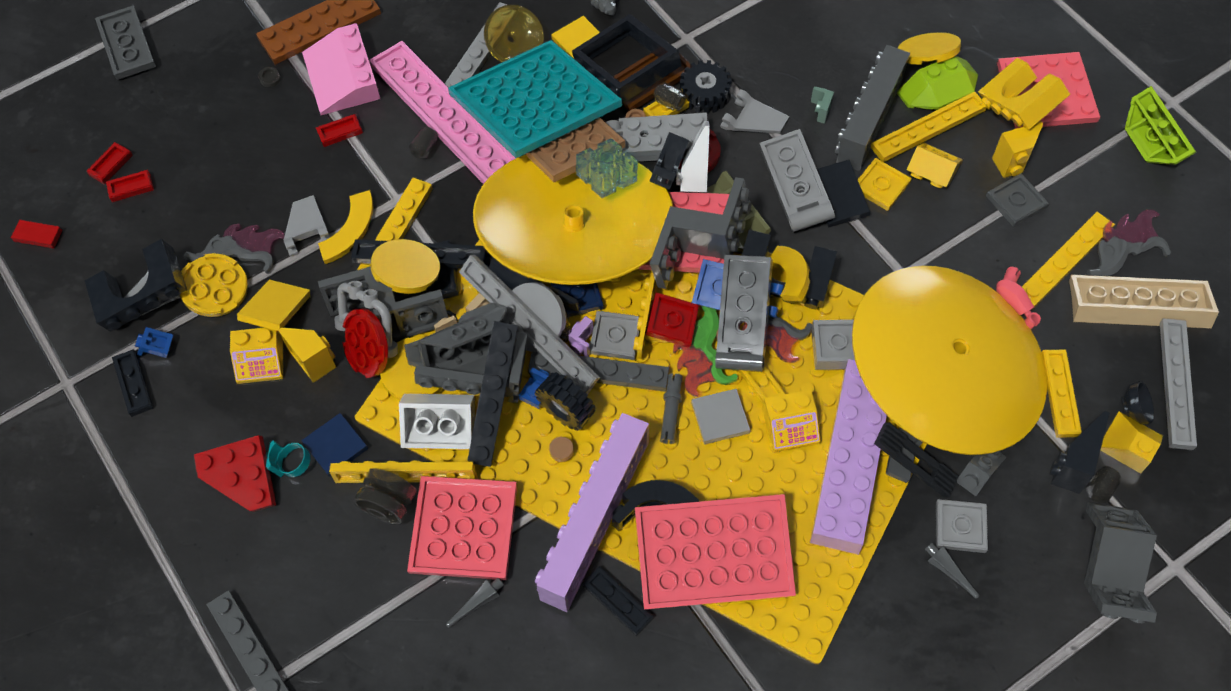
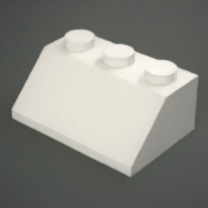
[399,394,475,449]

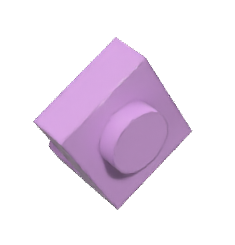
[569,316,593,357]

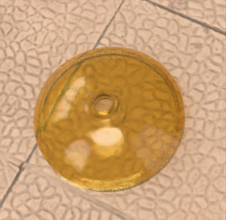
[484,5,544,62]

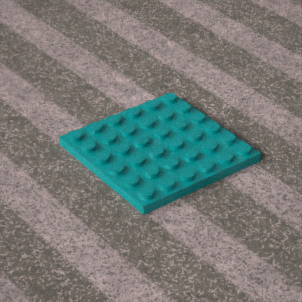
[448,40,622,158]

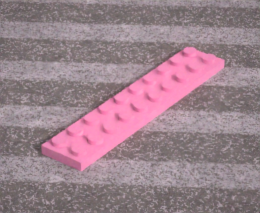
[369,41,516,184]

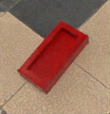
[316,114,363,147]
[86,142,133,185]
[106,170,154,202]
[11,220,62,249]

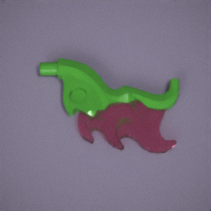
[673,306,738,397]

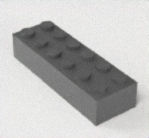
[835,45,910,171]

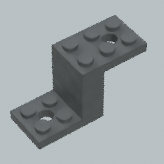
[650,177,751,289]
[318,267,449,341]
[1084,502,1157,624]

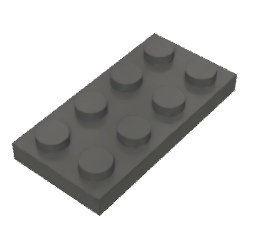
[95,5,156,80]

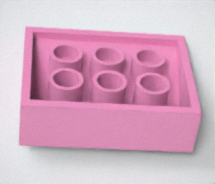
[302,23,380,115]

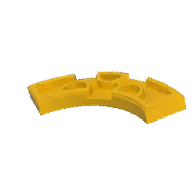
[318,190,373,264]
[770,246,810,302]

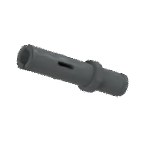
[660,374,683,444]

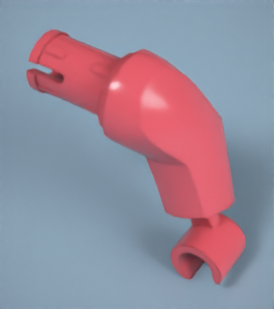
[996,267,1041,329]

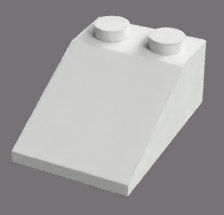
[676,121,710,192]

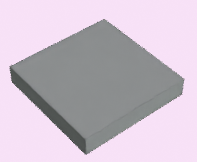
[590,311,640,360]
[691,389,750,444]
[936,499,988,553]

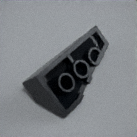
[489,257,581,312]

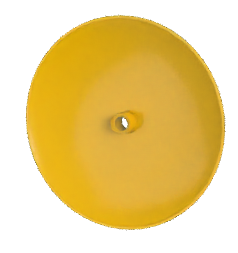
[473,152,673,285]
[852,266,1047,455]

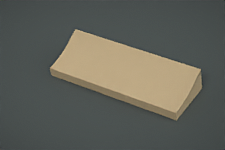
[1069,275,1219,328]

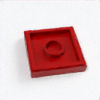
[645,292,699,348]

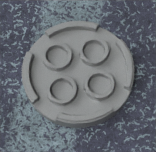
[509,282,566,352]

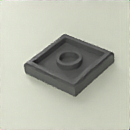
[986,173,1049,227]

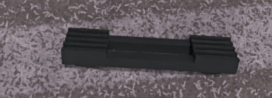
[874,422,959,497]

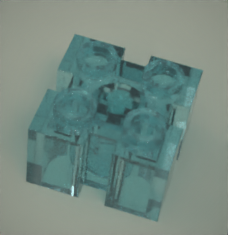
[576,138,638,198]

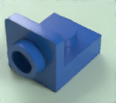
[135,327,173,358]
[519,368,549,409]

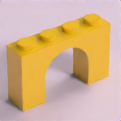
[978,58,1070,129]

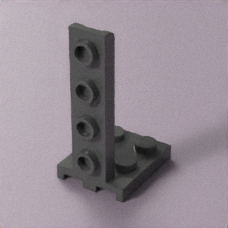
[414,332,527,403]

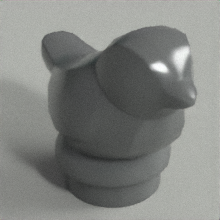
[591,0,617,16]

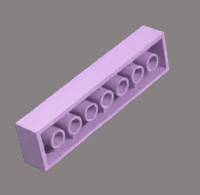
[810,359,887,555]
[535,413,649,612]

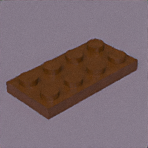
[613,42,690,111]

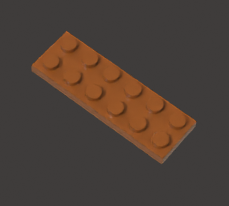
[256,0,381,65]

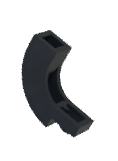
[650,132,689,189]
[612,480,699,531]

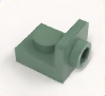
[811,87,834,123]

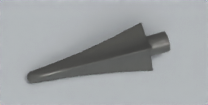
[925,543,979,598]
[446,578,504,628]

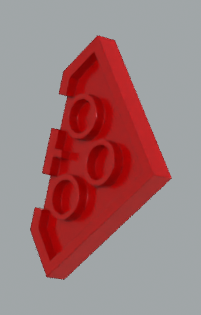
[194,435,276,512]

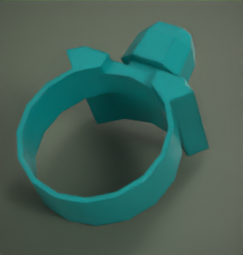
[266,440,311,477]

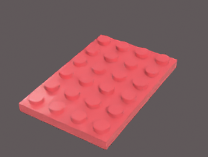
[635,494,796,609]

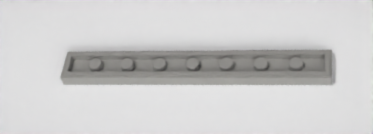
[459,254,600,394]

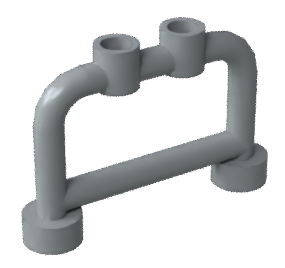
[334,281,398,358]

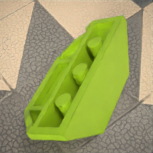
[897,56,978,110]
[1125,86,1196,165]

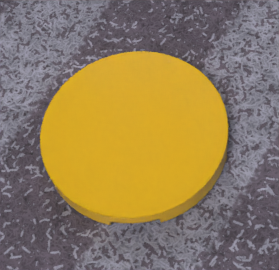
[898,33,961,65]
[370,239,440,294]
[180,253,248,317]
[380,337,443,400]

